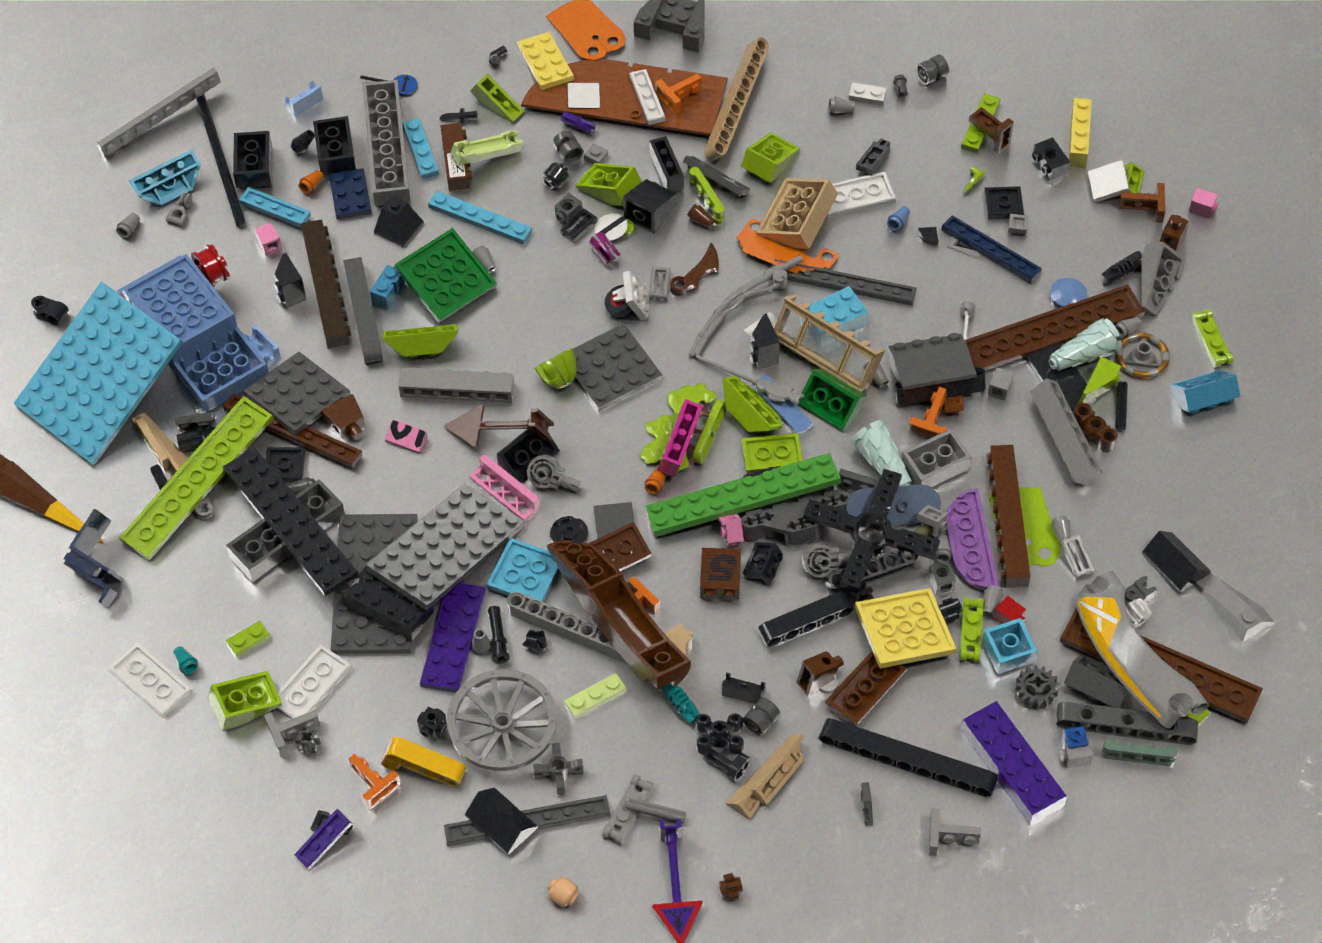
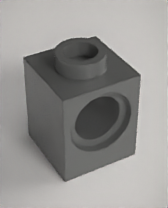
[555,193,583,224]
[928,561,956,595]

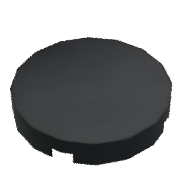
[550,516,589,544]

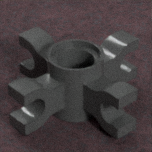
[533,743,584,795]

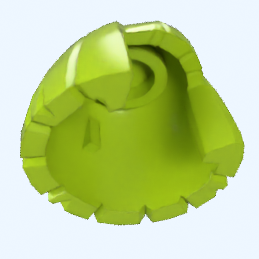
[534,348,577,389]

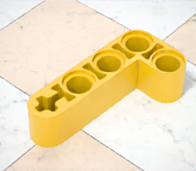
[381,737,466,787]

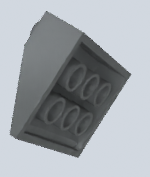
[888,333,977,390]

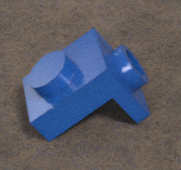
[1061,726,1088,749]

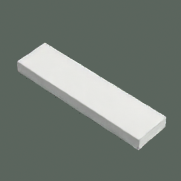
[629,69,665,125]

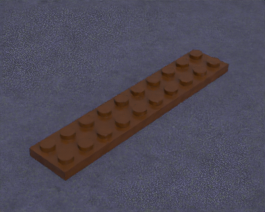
[965,284,1145,371]
[1060,608,1263,723]

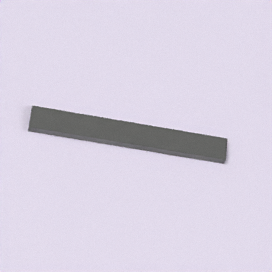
[771,259,917,306]
[444,795,610,846]

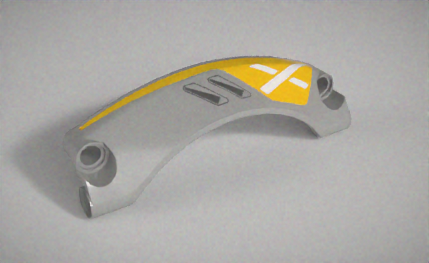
[1074,571,1209,728]

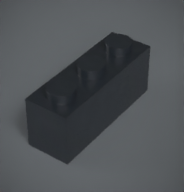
[649,136,684,192]

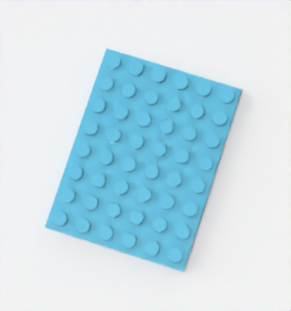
[14,281,183,465]

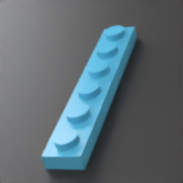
[428,191,532,244]

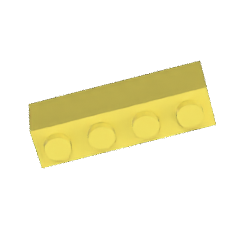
[1068,98,1092,168]

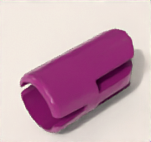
[589,232,621,266]

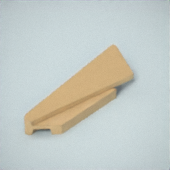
[132,413,188,473]
[726,734,804,819]

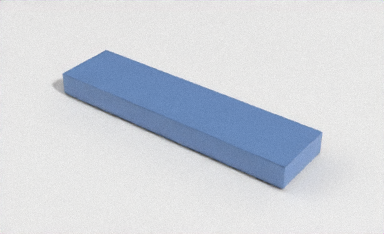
[752,374,813,436]

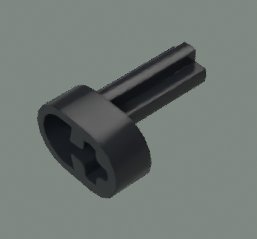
[704,749,752,781]

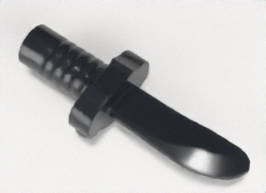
[439,108,478,123]

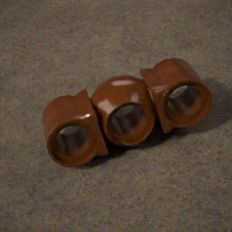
[1074,403,1118,453]

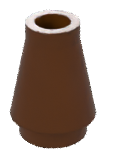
[687,204,715,229]

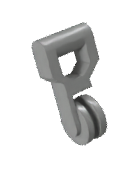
[166,192,193,227]

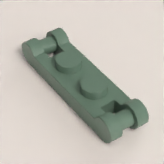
[1101,739,1178,766]

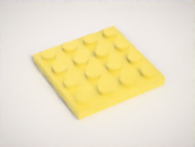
[855,588,957,668]

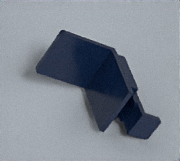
[63,509,124,608]

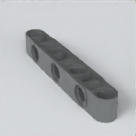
[1056,702,1198,745]

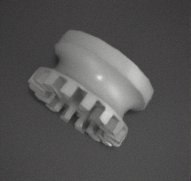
[195,501,214,520]

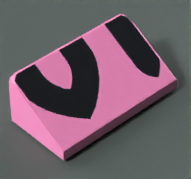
[385,420,428,453]

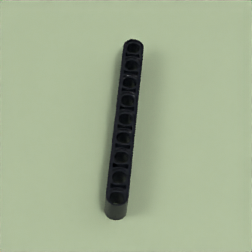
[818,718,998,797]

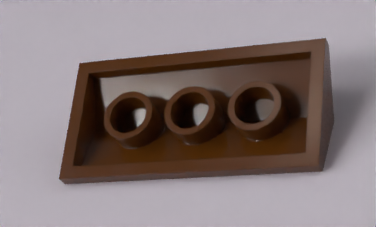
[825,651,907,725]

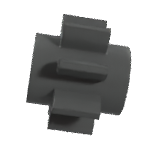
[294,728,321,755]

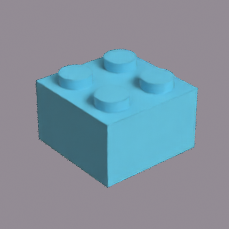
[982,618,1037,674]

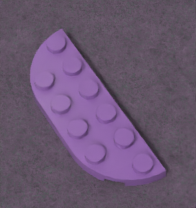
[946,488,999,591]

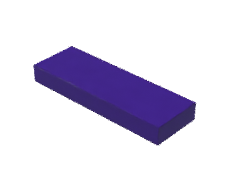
[294,809,353,870]

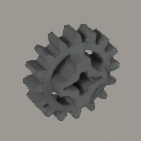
[1015,665,1060,708]

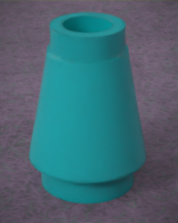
[173,646,198,675]

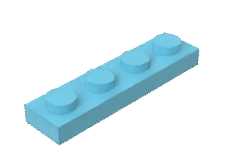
[403,118,439,179]
[239,187,311,228]

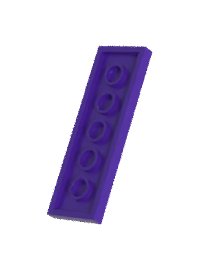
[420,583,486,693]

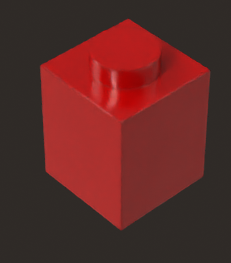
[994,596,1026,624]

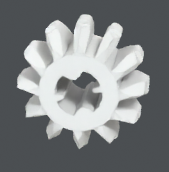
[1126,598,1152,628]

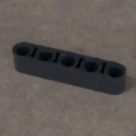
[895,367,986,405]
[825,549,919,590]
[757,591,853,647]

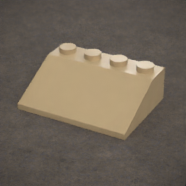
[756,178,838,249]

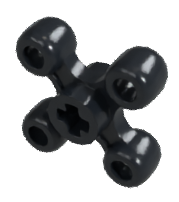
[695,713,744,755]

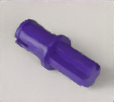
[561,112,596,135]

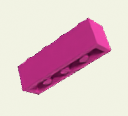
[657,399,703,477]

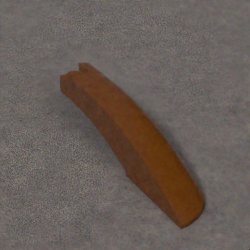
[547,540,691,689]

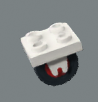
[604,270,649,321]

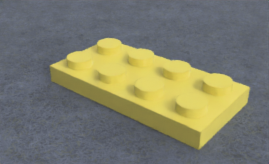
[517,32,574,90]

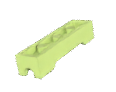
[451,130,523,165]

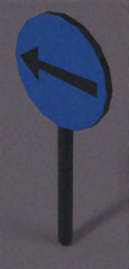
[360,74,418,95]

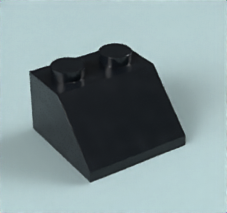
[274,253,307,309]
[749,314,780,370]

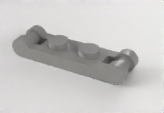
[602,774,654,845]

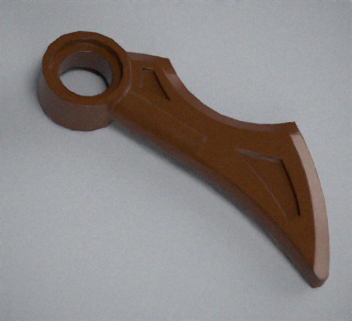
[670,243,719,296]

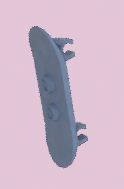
[846,484,941,527]

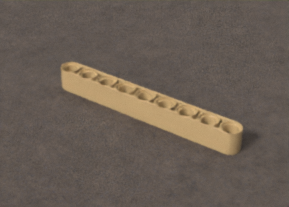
[704,37,769,161]

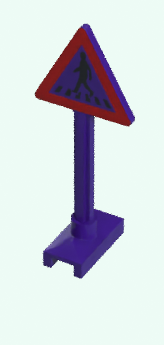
[652,819,703,943]

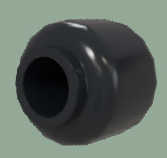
[543,162,569,189]

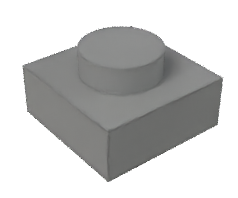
[584,143,608,164]
[1008,214,1028,234]

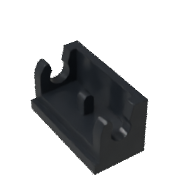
[722,672,766,704]

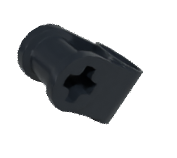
[31,295,69,326]

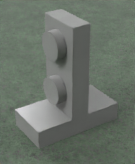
[264,710,320,757]
[929,808,981,856]

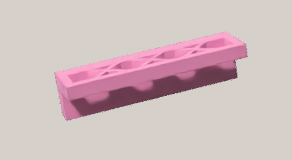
[469,454,540,522]

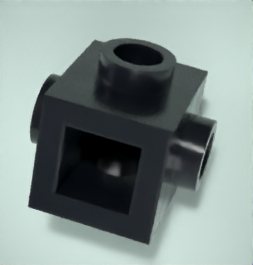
[417,706,447,742]

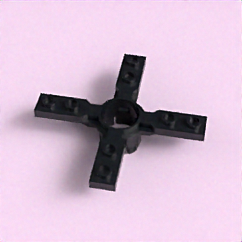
[803,469,940,592]

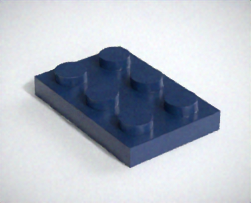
[329,168,372,219]

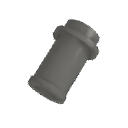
[893,75,908,98]

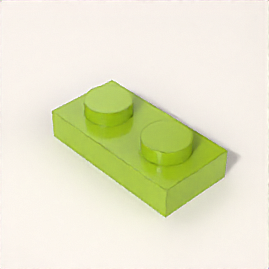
[226,621,271,658]

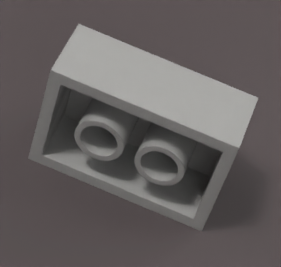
[901,429,972,487]

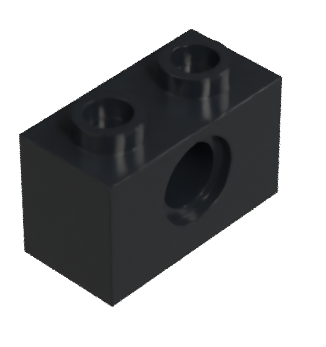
[1032,137,1071,181]

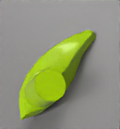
[963,166,985,194]

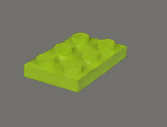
[742,433,803,474]

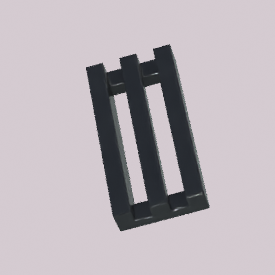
[560,209,598,243]

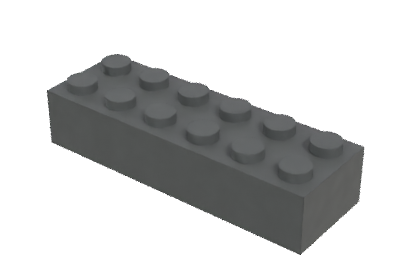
[226,479,345,582]

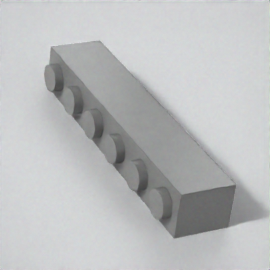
[398,367,514,403]
[1030,378,1103,485]

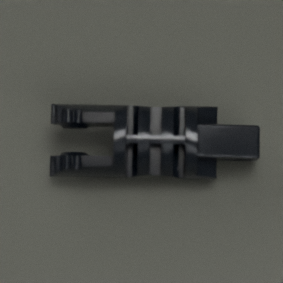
[1101,251,1142,284]

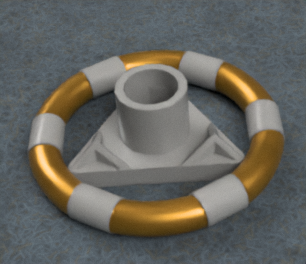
[1115,332,1170,378]

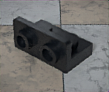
[742,542,783,585]

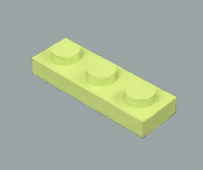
[564,673,627,719]

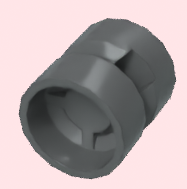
[916,54,949,85]
[552,130,584,164]
[743,697,781,736]

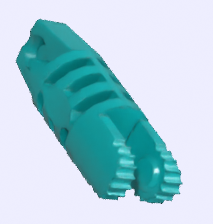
[661,683,700,723]

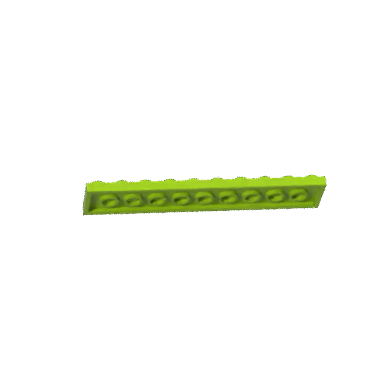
[119,396,274,561]

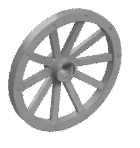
[447,669,557,771]

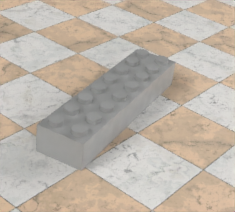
[362,80,411,206]

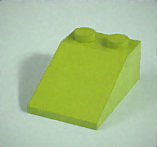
[741,132,800,183]
[575,163,642,206]
[208,671,282,731]

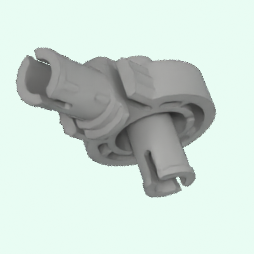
[527,455,581,493]
[801,543,851,577]

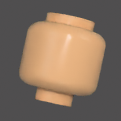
[547,876,579,908]

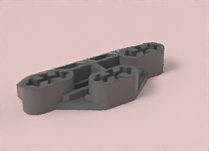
[741,486,851,545]

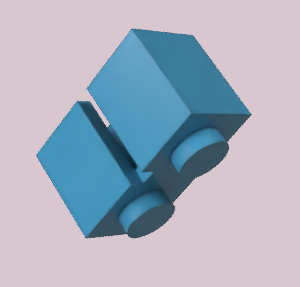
[370,265,405,310]

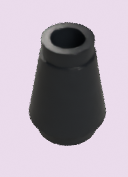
[291,130,315,154]

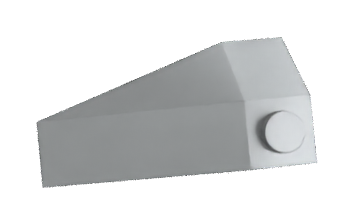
[1141,242,1186,316]
[1195,573,1275,642]

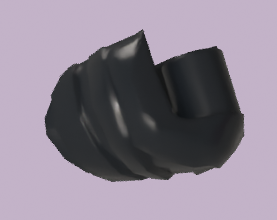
[522,630,548,653]

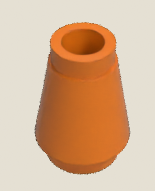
[298,170,324,194]
[645,466,666,495]

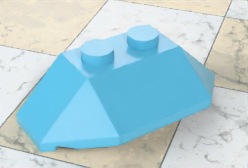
[129,149,201,206]

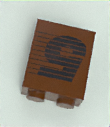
[700,548,741,601]

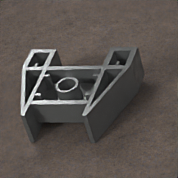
[634,0,705,52]

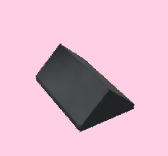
[497,429,560,483]
[1142,531,1211,593]
[465,787,538,855]

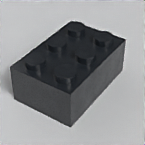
[313,116,356,175]
[233,131,272,188]

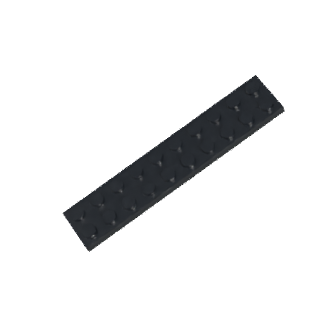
[223,447,359,597]

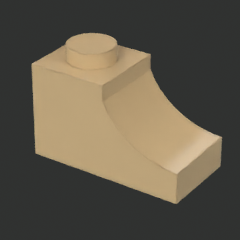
[664,623,693,657]

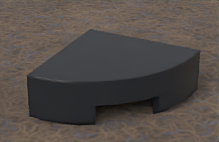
[918,227,938,245]

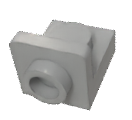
[917,505,948,537]

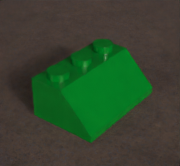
[798,368,868,431]

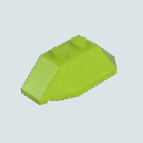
[383,324,458,358]
[722,376,783,432]

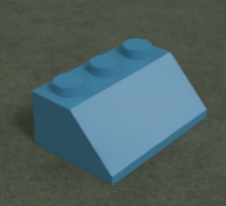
[1169,370,1241,413]

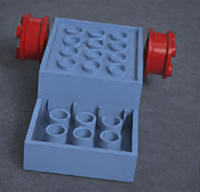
[117,244,269,413]

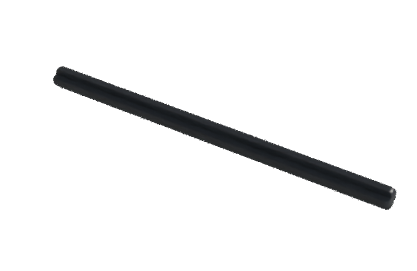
[196,94,246,227]

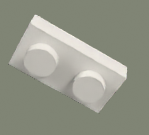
[849,82,887,106]

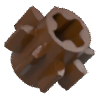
[719,873,743,901]

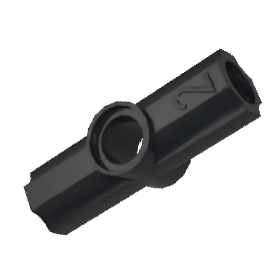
[176,425,216,451]

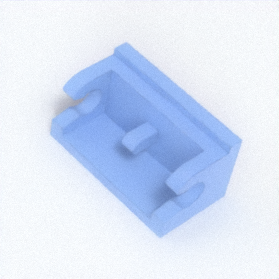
[284,81,323,117]
[245,325,281,368]

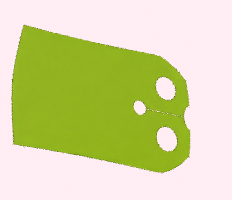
[988,487,1061,567]

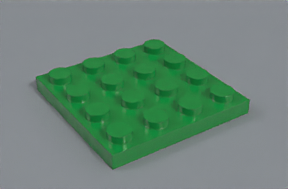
[394,228,497,323]

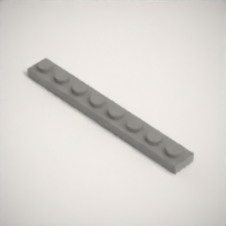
[97,67,221,157]

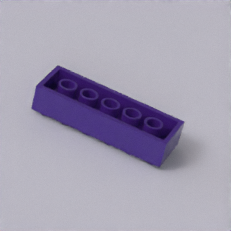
[961,701,1067,826]

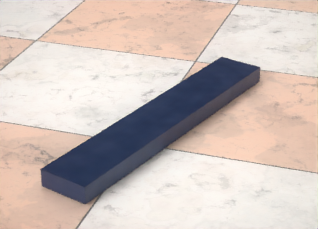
[941,215,1042,283]

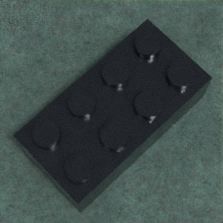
[344,566,434,641]

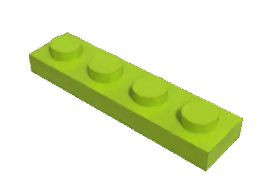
[961,93,1001,153]

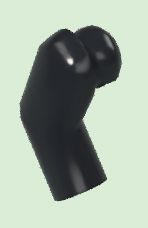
[489,46,507,66]

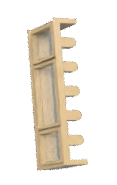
[774,294,885,392]

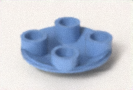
[1050,278,1087,307]

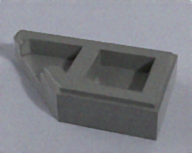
[860,782,873,826]

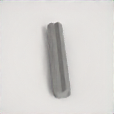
[626,797,686,823]

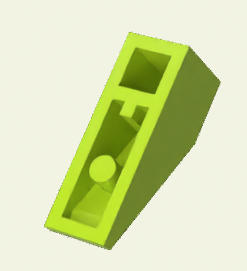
[470,73,524,123]
[1077,357,1121,405]

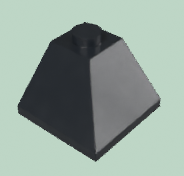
[374,196,424,248]

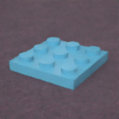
[486,538,559,602]

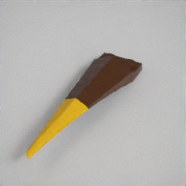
[0,454,103,544]

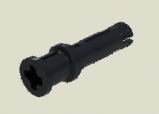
[488,606,510,664]

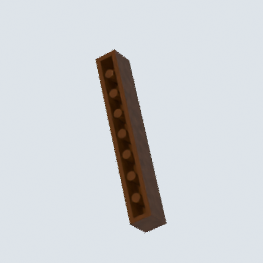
[986,445,1031,588]

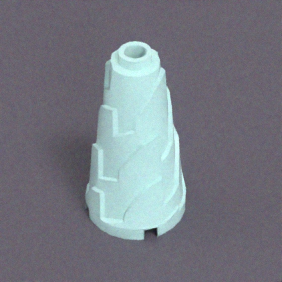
[1049,318,1122,371]
[851,420,912,486]

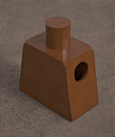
[1160,215,1189,252]
[321,394,365,440]
[796,651,844,697]

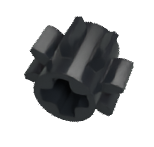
[849,582,874,603]
[939,595,963,621]

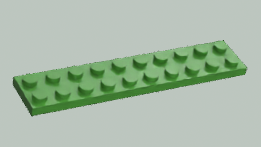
[645,453,841,537]

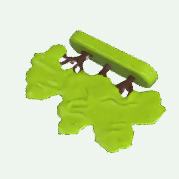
[640,383,726,473]

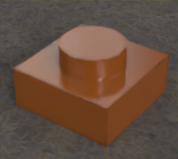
[944,396,964,414]

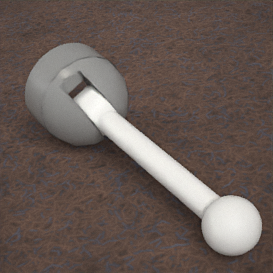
[960,301,976,340]

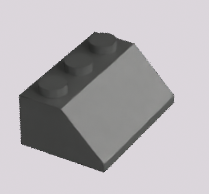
[1064,654,1130,708]

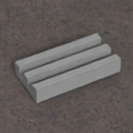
[649,267,670,301]
[1060,535,1094,578]

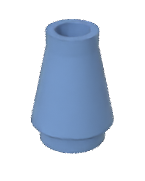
[887,206,910,231]

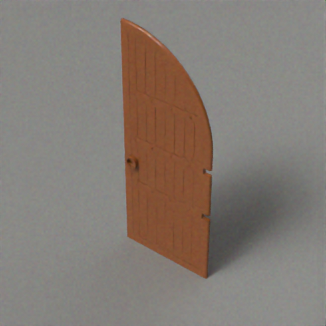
[521,59,728,136]

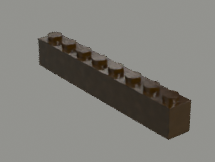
[301,219,351,349]

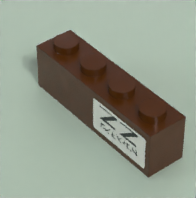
[440,123,473,191]

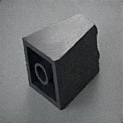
[623,179,677,234]

